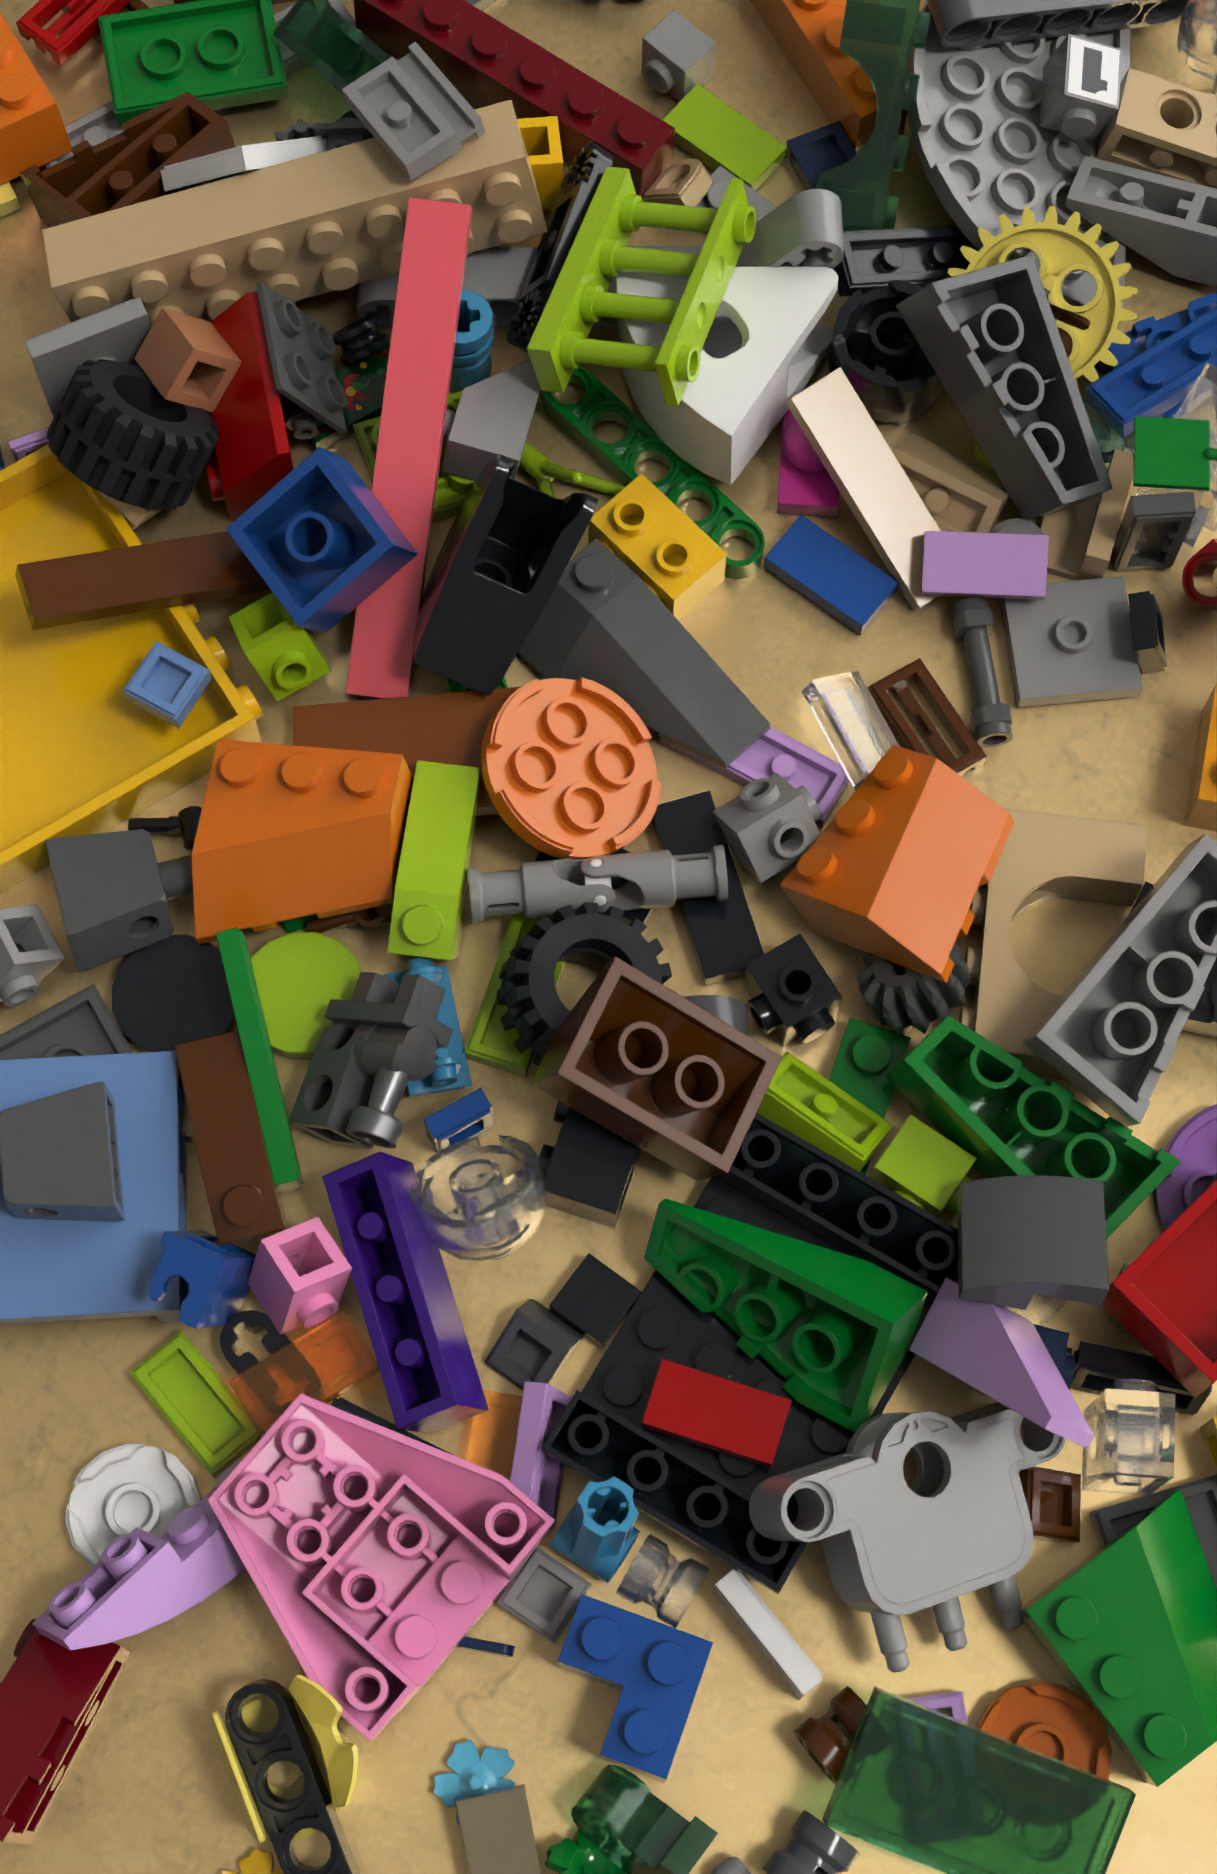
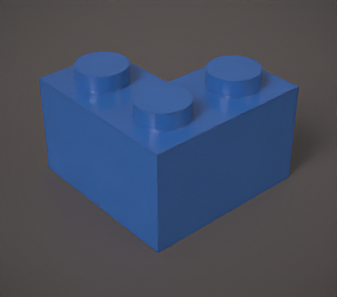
[558,1594,713,1783]

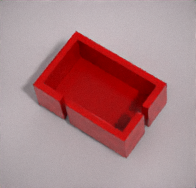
[1102,1180,1217,1398]

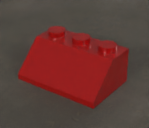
[206,291,294,522]

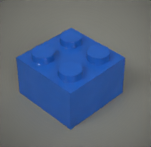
[226,447,418,634]

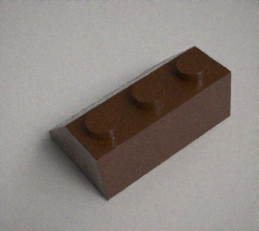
[530,957,782,1181]

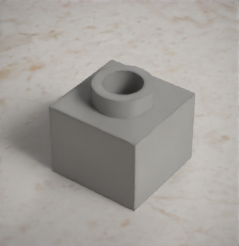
[641,9,716,102]

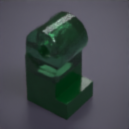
[571,1765,718,1874]

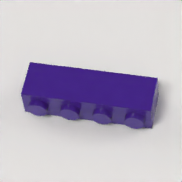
[322,1151,489,1434]

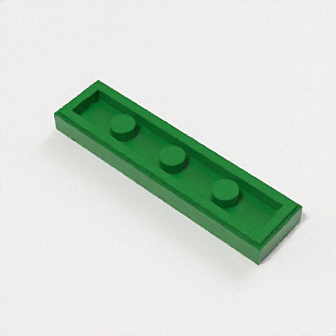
[216,927,304,1193]

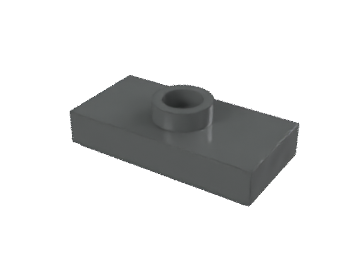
[1111,492,1196,571]

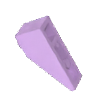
[909,1278,1094,1449]

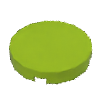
[251,932,362,1059]

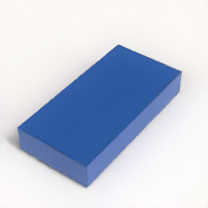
[763,514,899,635]

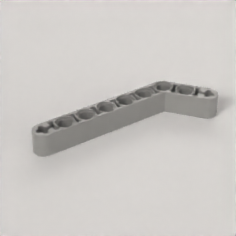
[356,189,844,329]

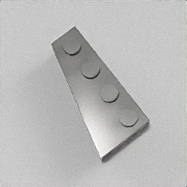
[1023,833,1217,1127]

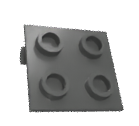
[256,282,347,439]

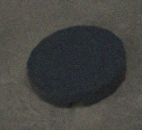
[112,934,236,1053]

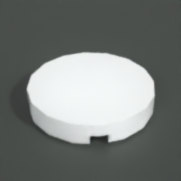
[65,1444,202,1568]

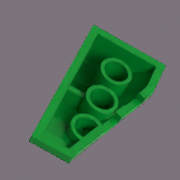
[644,1198,928,1433]

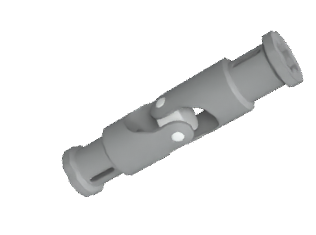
[468,845,728,924]

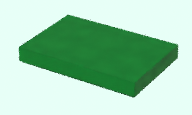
[98,0,289,126]

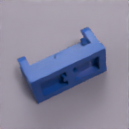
[149,1231,256,1329]

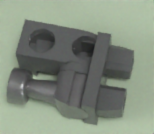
[288,972,453,1149]

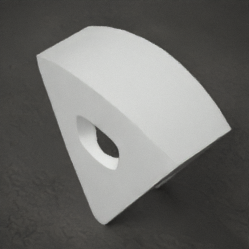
[616,267,838,485]

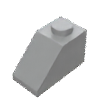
[441,359,541,481]

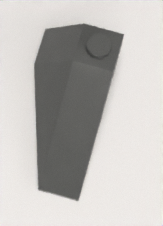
[517,538,770,768]

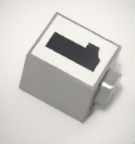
[1039,34,1122,141]

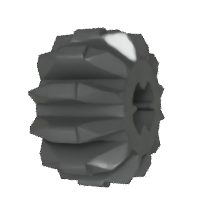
[857,942,972,1036]

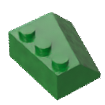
[1020,1488,1217,1787]

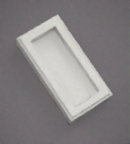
[712,1569,822,1700]

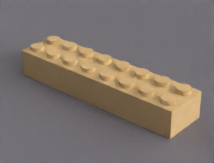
[42,100,548,327]

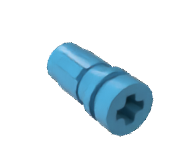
[449,290,494,394]

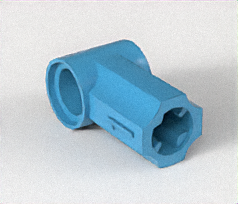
[550,1476,640,1584]

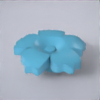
[433,1740,515,1825]

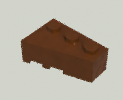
[20,92,236,227]

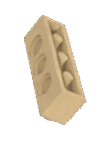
[1096,68,1217,189]

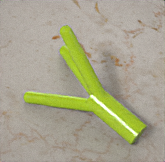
[519,441,626,497]

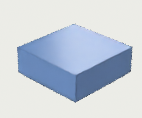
[122,641,212,729]

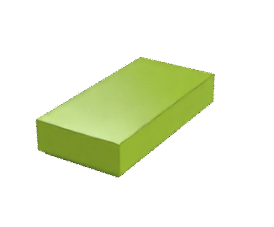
[663,84,787,191]
[129,1330,266,1478]

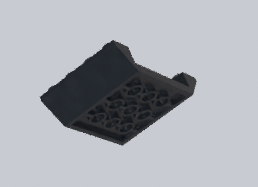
[541,1112,959,1594]

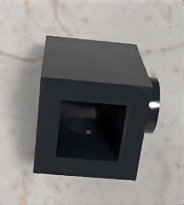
[743,934,842,1047]

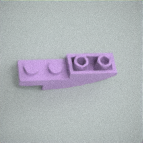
[32,1461,246,1650]

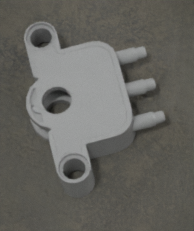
[749,1402,1066,1673]

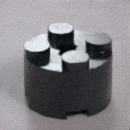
[828,280,943,426]

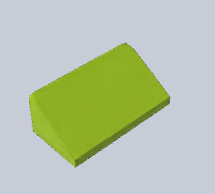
[757,1051,893,1172]

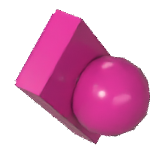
[777,409,839,517]

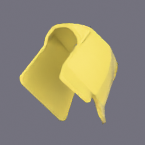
[210,1675,358,1844]

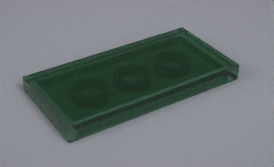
[822,1686,1136,1874]

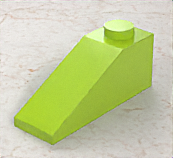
[387,760,481,961]

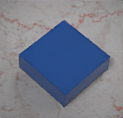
[423,1088,494,1155]

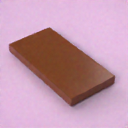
[293,687,520,816]

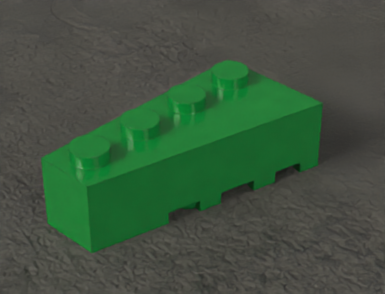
[886,1015,1182,1239]

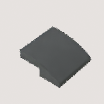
[957,1175,1109,1310]

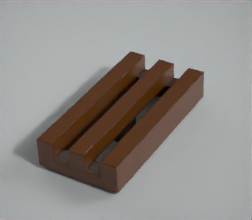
[866,658,987,777]

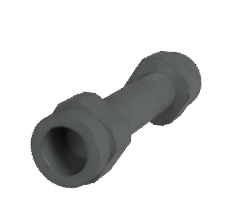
[952,597,1013,747]

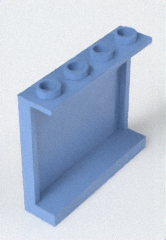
[0,1051,187,1324]

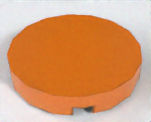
[972,1681,1112,1825]

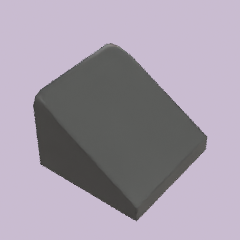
[484,1299,583,1390]

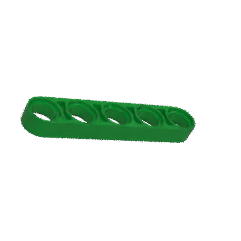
[541,366,765,579]

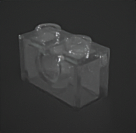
[1082,1379,1175,1495]

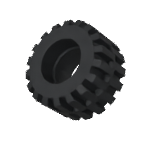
[46,359,219,510]
[497,902,673,1067]

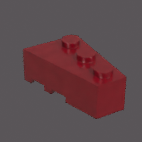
[0,1618,131,1845]

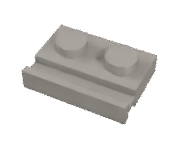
[342,42,485,181]

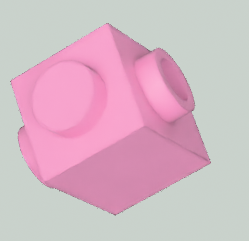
[247,1217,352,1335]

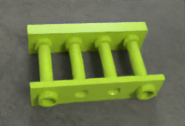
[527,167,756,407]

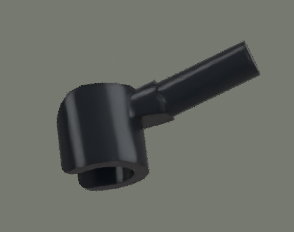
[128,806,202,851]

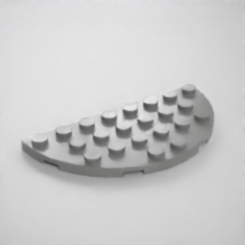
[905,1,1130,314]

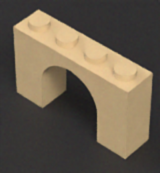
[959,808,1148,1079]

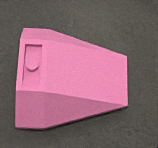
[208,1393,555,1742]

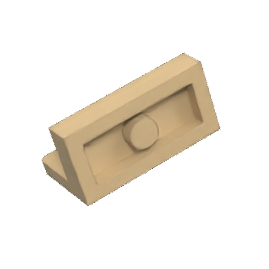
[892,433,1011,533]
[1040,449,1133,580]

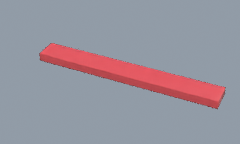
[346,197,473,699]

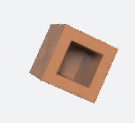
[134,308,242,412]

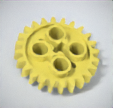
[947,206,1138,389]

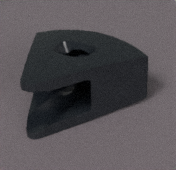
[413,454,598,696]

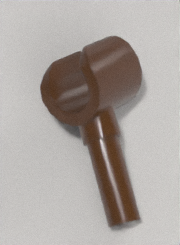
[307,907,392,933]

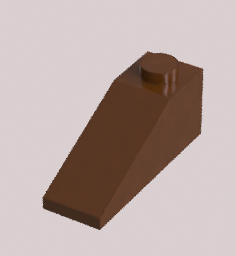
[175,1030,286,1245]

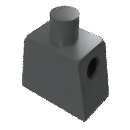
[45,829,193,972]
[0,1082,125,1222]

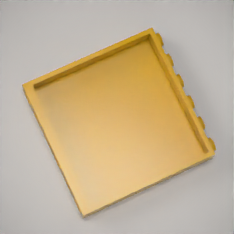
[0,444,263,894]

